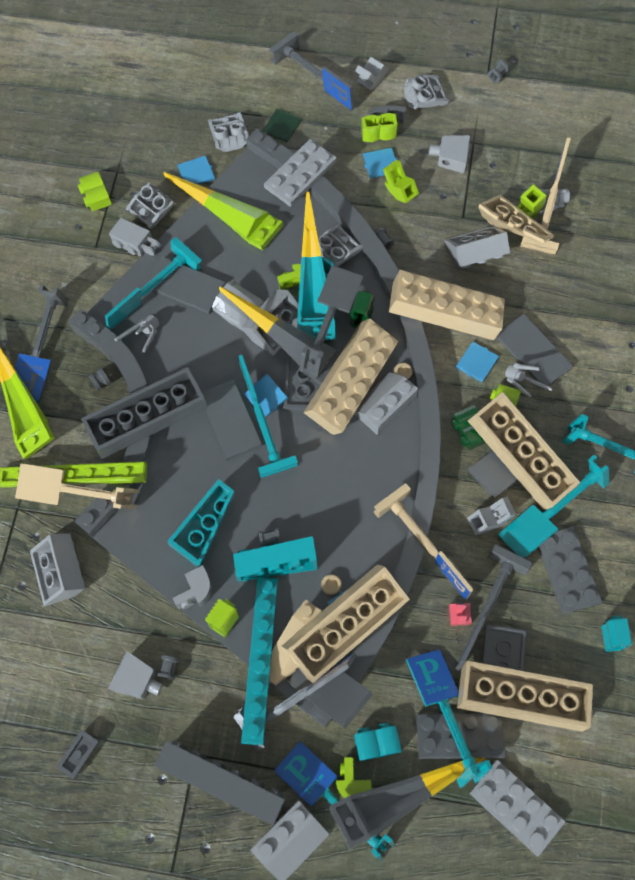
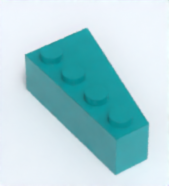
[168,479,234,568]
[233,536,317,582]

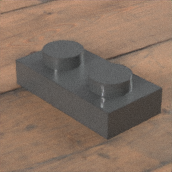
[56,730,100,780]

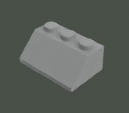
[444,225,510,268]
[241,289,298,356]
[354,372,418,435]
[30,533,85,606]
[250,801,330,880]

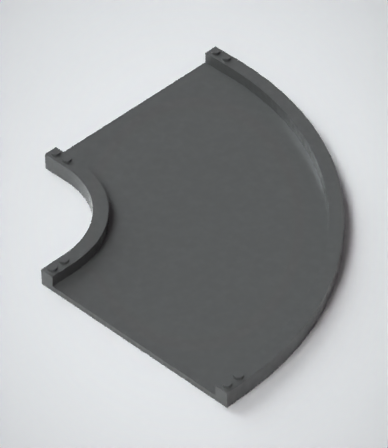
[68,129,441,728]

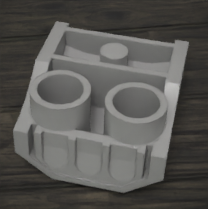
[404,74,449,109]
[208,112,249,152]
[126,182,176,230]
[318,224,363,267]
[212,280,264,331]

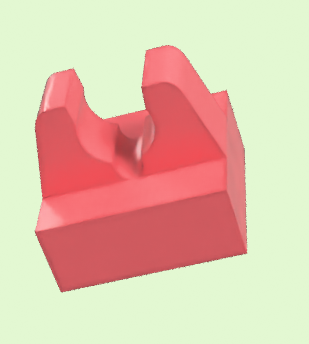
[449,603,472,626]

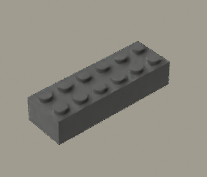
[81,367,207,459]
[154,740,287,826]

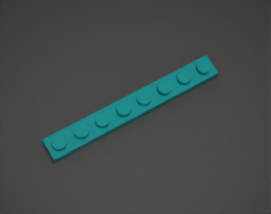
[241,577,278,745]

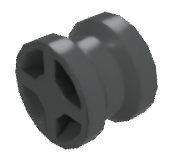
[88,368,111,391]

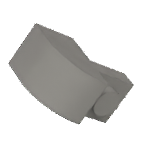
[355,57,389,90]
[467,497,516,535]
[173,565,212,609]

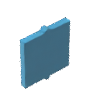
[363,148,397,178]
[177,156,215,185]
[456,342,499,382]
[244,374,288,418]

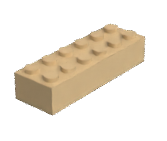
[389,270,505,340]
[303,318,398,435]
[468,392,580,511]
[282,565,410,683]
[457,661,593,732]

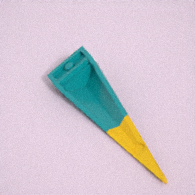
[297,192,336,340]

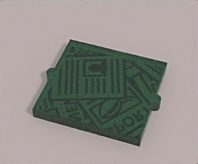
[263,109,301,142]

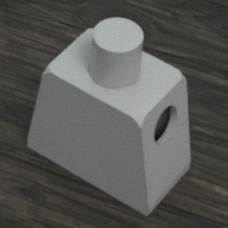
[429,135,470,173]
[108,652,163,699]

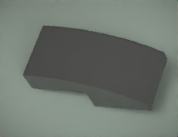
[370,106,406,124]

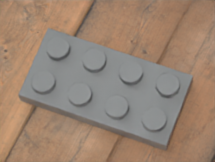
[264,139,337,207]
[469,760,566,857]

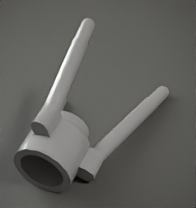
[524,188,570,215]
[114,315,159,353]
[505,362,552,398]

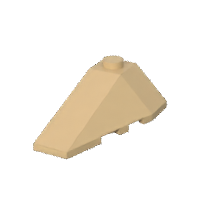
[479,195,554,243]
[269,600,322,686]

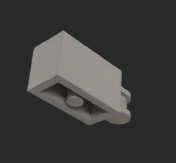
[109,218,161,257]

